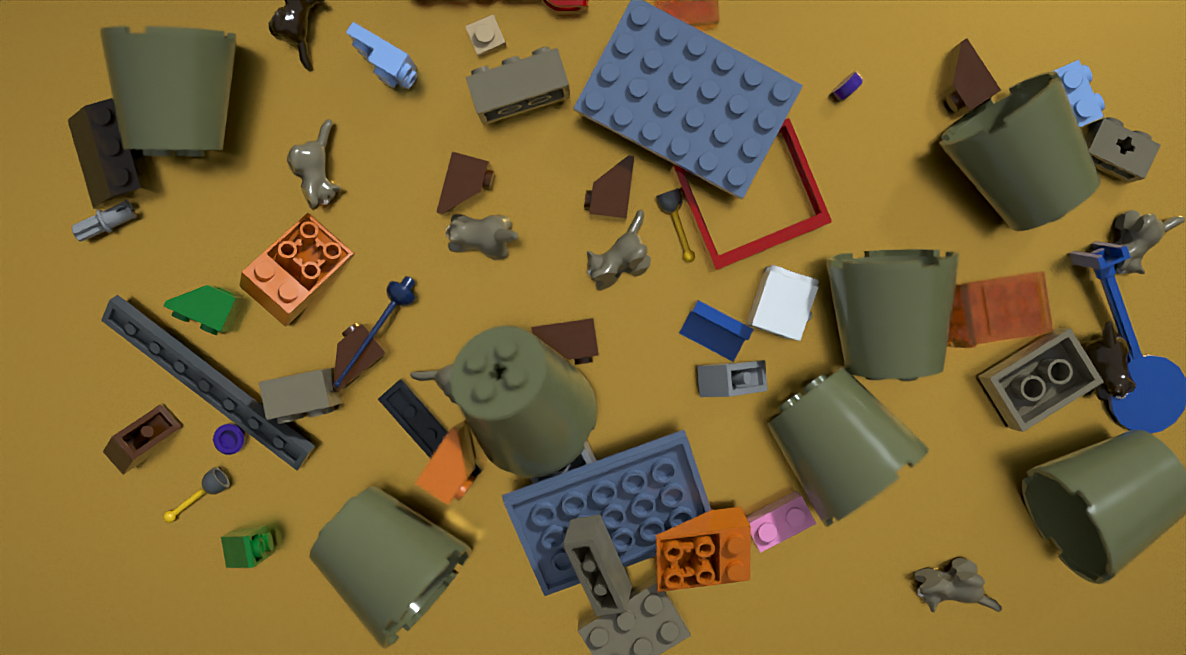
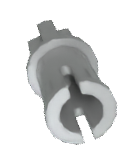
[72,200,137,242]

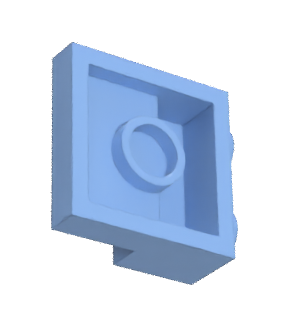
[346,22,417,89]
[1054,60,1105,127]

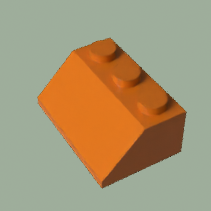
[415,422,476,505]

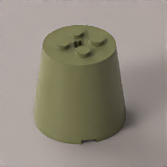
[100,26,236,156]
[939,71,1101,231]
[827,249,959,381]
[450,326,597,478]
[767,367,930,527]
[1022,429,1186,584]
[309,486,472,649]

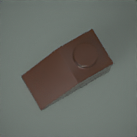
[944,38,1001,116]
[436,152,495,217]
[584,155,634,221]
[531,318,599,365]
[333,323,391,392]
[103,404,181,475]

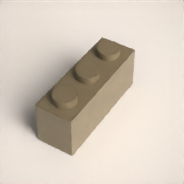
[563,514,632,616]

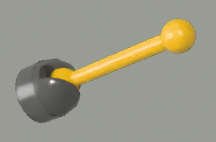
[656,188,695,262]
[163,467,230,523]

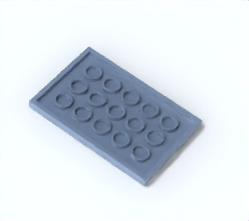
[573,0,803,200]
[502,430,711,596]

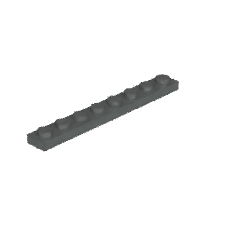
[101,295,315,471]

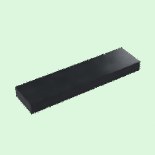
[378,378,483,477]

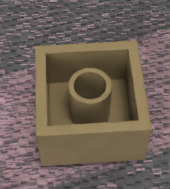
[259,367,342,424]

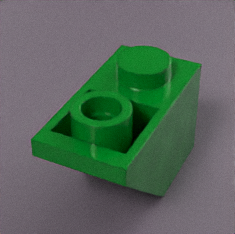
[164,285,245,335]
[221,525,274,568]

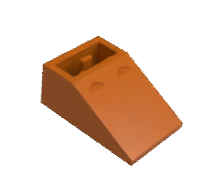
[239,213,354,327]
[655,507,751,592]

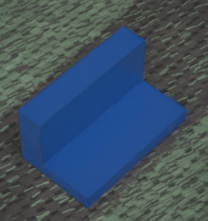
[679,300,754,362]

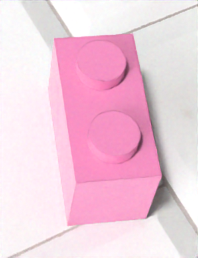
[746,491,816,553]

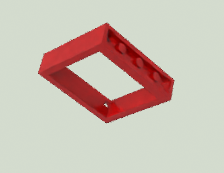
[671,118,832,271]

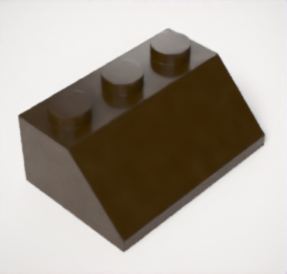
[68,98,154,209]

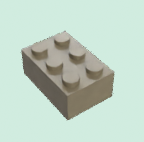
[465,47,570,124]
[978,328,1104,432]
[578,575,691,655]

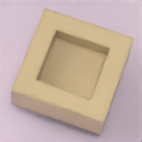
[465,14,506,57]

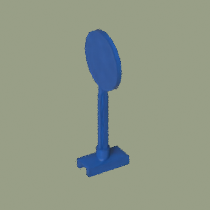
[1069,241,1186,434]

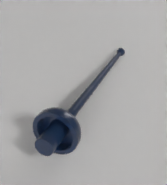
[334,276,416,387]

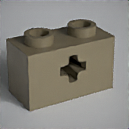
[1084,117,1161,182]

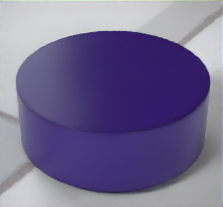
[832,71,863,101]
[213,423,247,455]

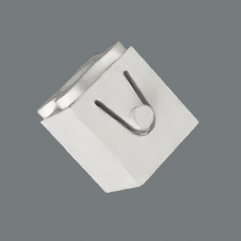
[746,265,819,341]

